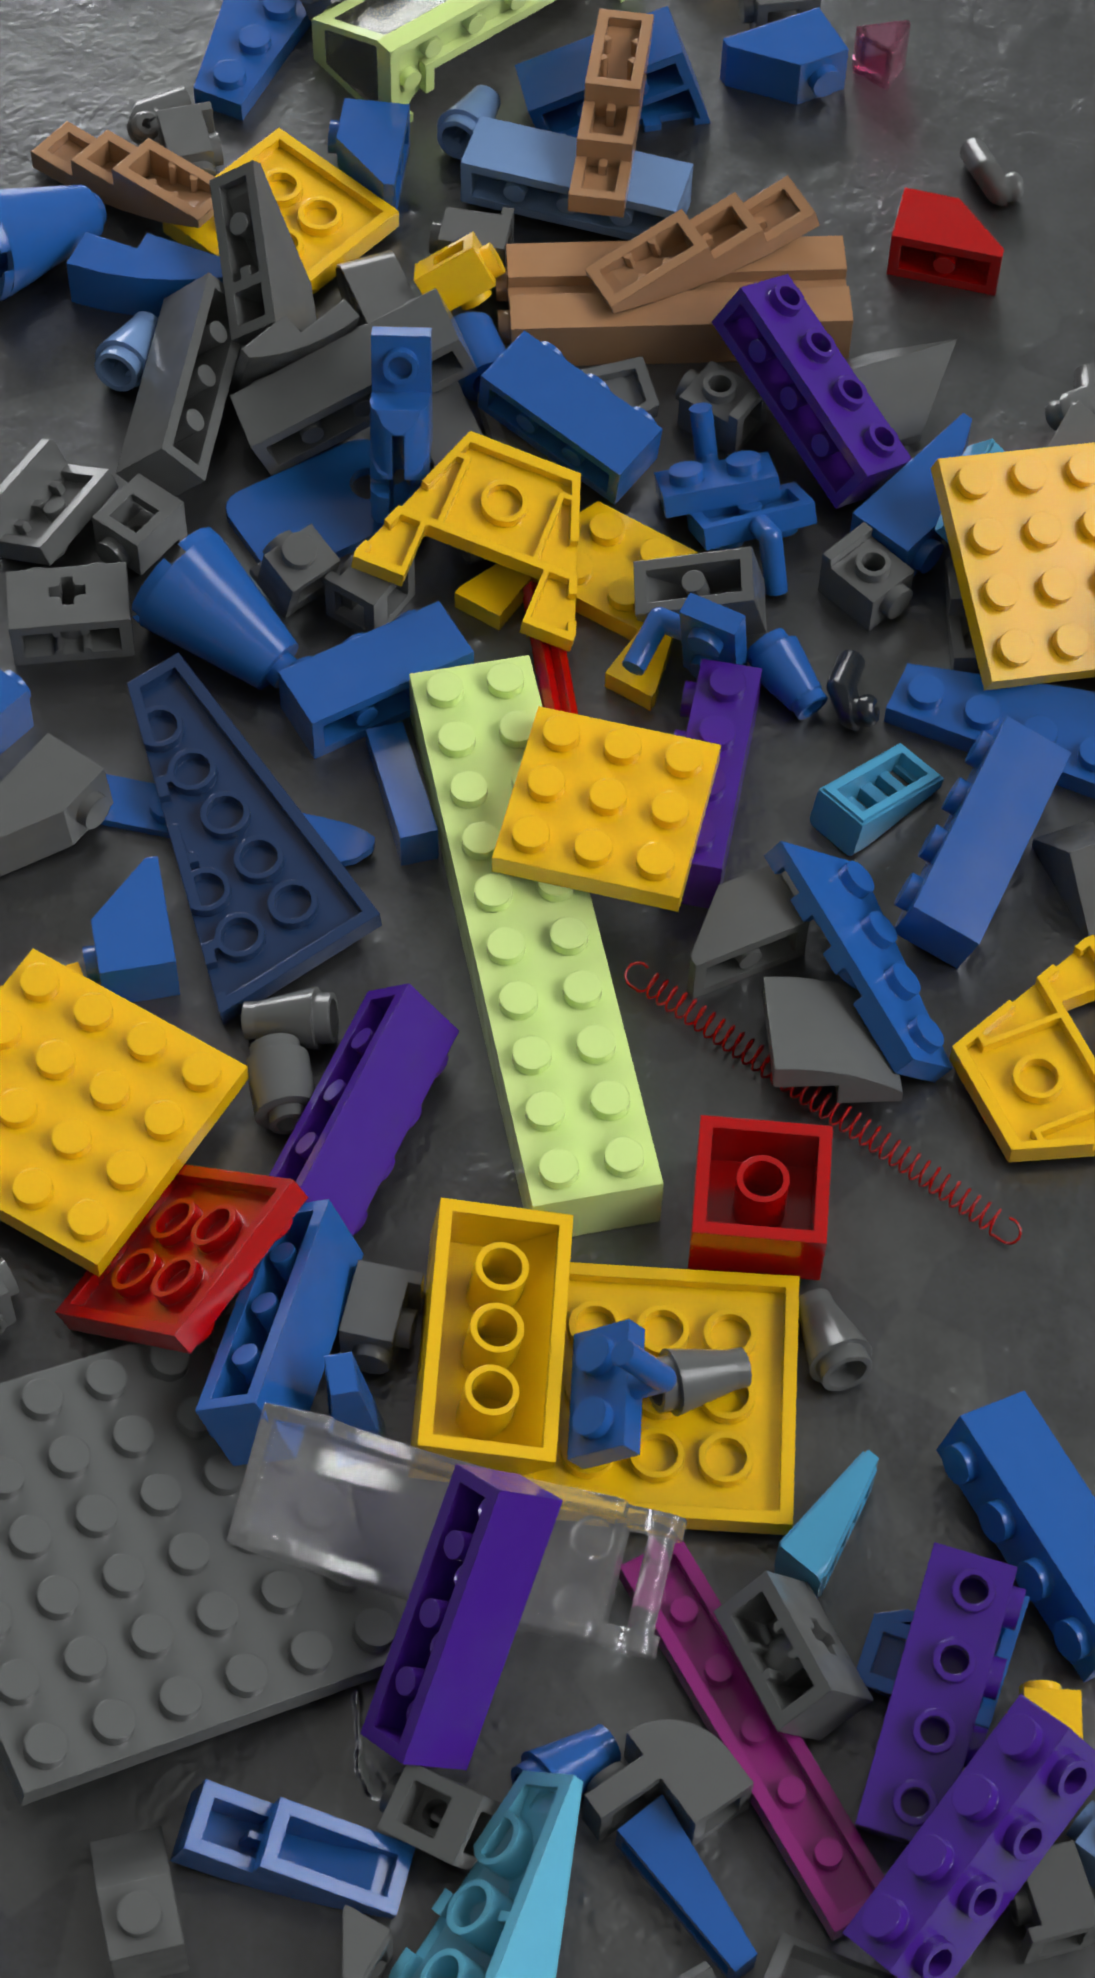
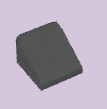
[343,1905,393,1978]

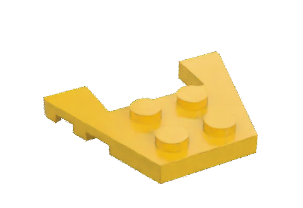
[351,431,581,652]
[455,501,698,711]
[949,935,1095,1163]

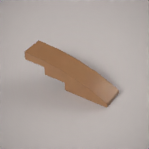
[568,8,654,218]
[31,121,216,228]
[585,175,820,313]

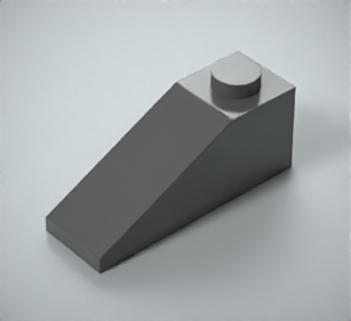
[209,160,316,346]
[0,733,113,877]

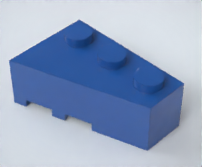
[515,6,711,137]

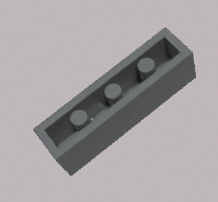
[115,273,240,497]
[230,288,478,476]

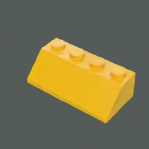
[407,1198,574,1483]

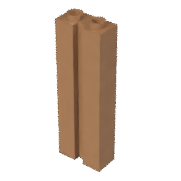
[495,235,854,366]

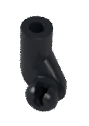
[826,649,880,731]

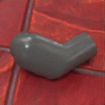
[127,86,192,145]
[960,138,1024,207]
[1045,364,1095,431]

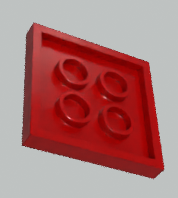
[55,1164,308,1354]

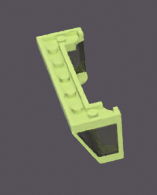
[312,0,625,122]

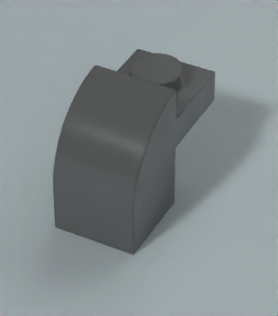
[582,1719,754,1846]

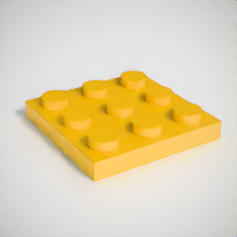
[163,128,399,294]
[492,706,721,912]

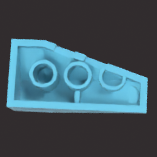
[388,1771,583,1978]

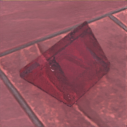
[852,19,911,91]

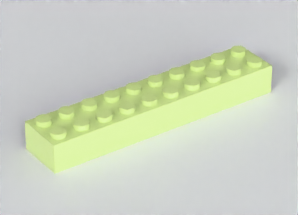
[409,655,664,1237]

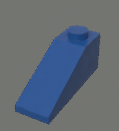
[850,413,972,576]

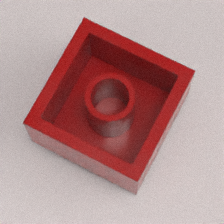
[688,1115,833,1281]

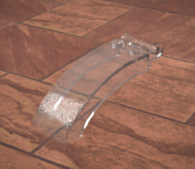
[227,1403,687,1660]

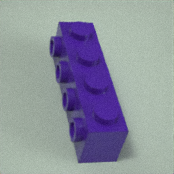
[712,274,912,509]
[674,659,762,908]
[269,983,459,1236]
[360,1463,563,1770]
[854,1542,1026,1845]
[843,1694,1095,1978]

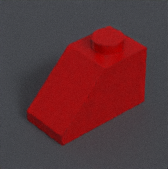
[886,187,1004,296]

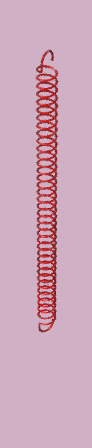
[624,961,1022,1245]

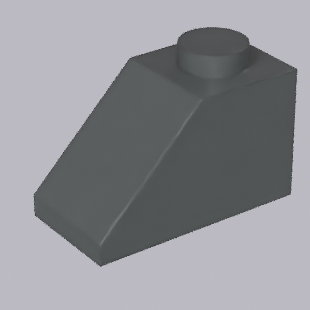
[633,546,767,635]
[687,865,810,999]
[90,1826,190,1978]

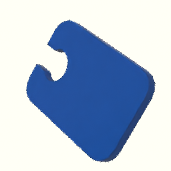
[226,439,410,564]

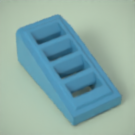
[810,743,944,856]
[774,1449,879,1599]

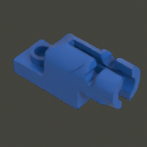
[370,326,433,524]

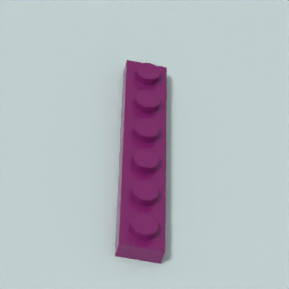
[618,1536,884,1941]

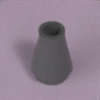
[241,986,339,1050]
[798,1288,873,1391]
[649,1347,752,1416]

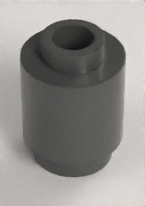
[245,1033,315,1134]

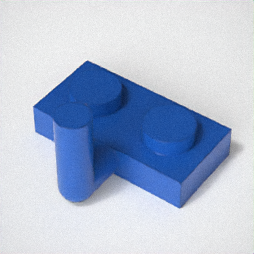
[654,402,781,518]
[686,481,817,596]
[622,592,748,679]
[567,1319,677,1469]

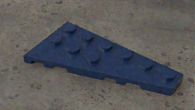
[127,653,382,1025]

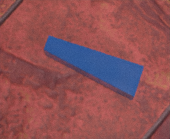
[365,722,439,866]
[324,1351,391,1468]
[615,1794,757,1978]

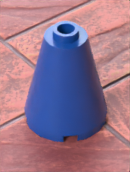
[0,185,107,302]
[131,527,299,690]

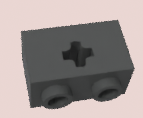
[5,562,135,666]
[714,1571,873,1741]

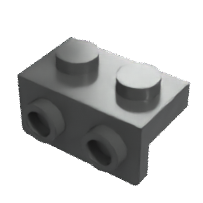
[0,438,119,565]

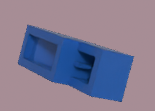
[66,232,223,318]
[170,1779,415,1919]

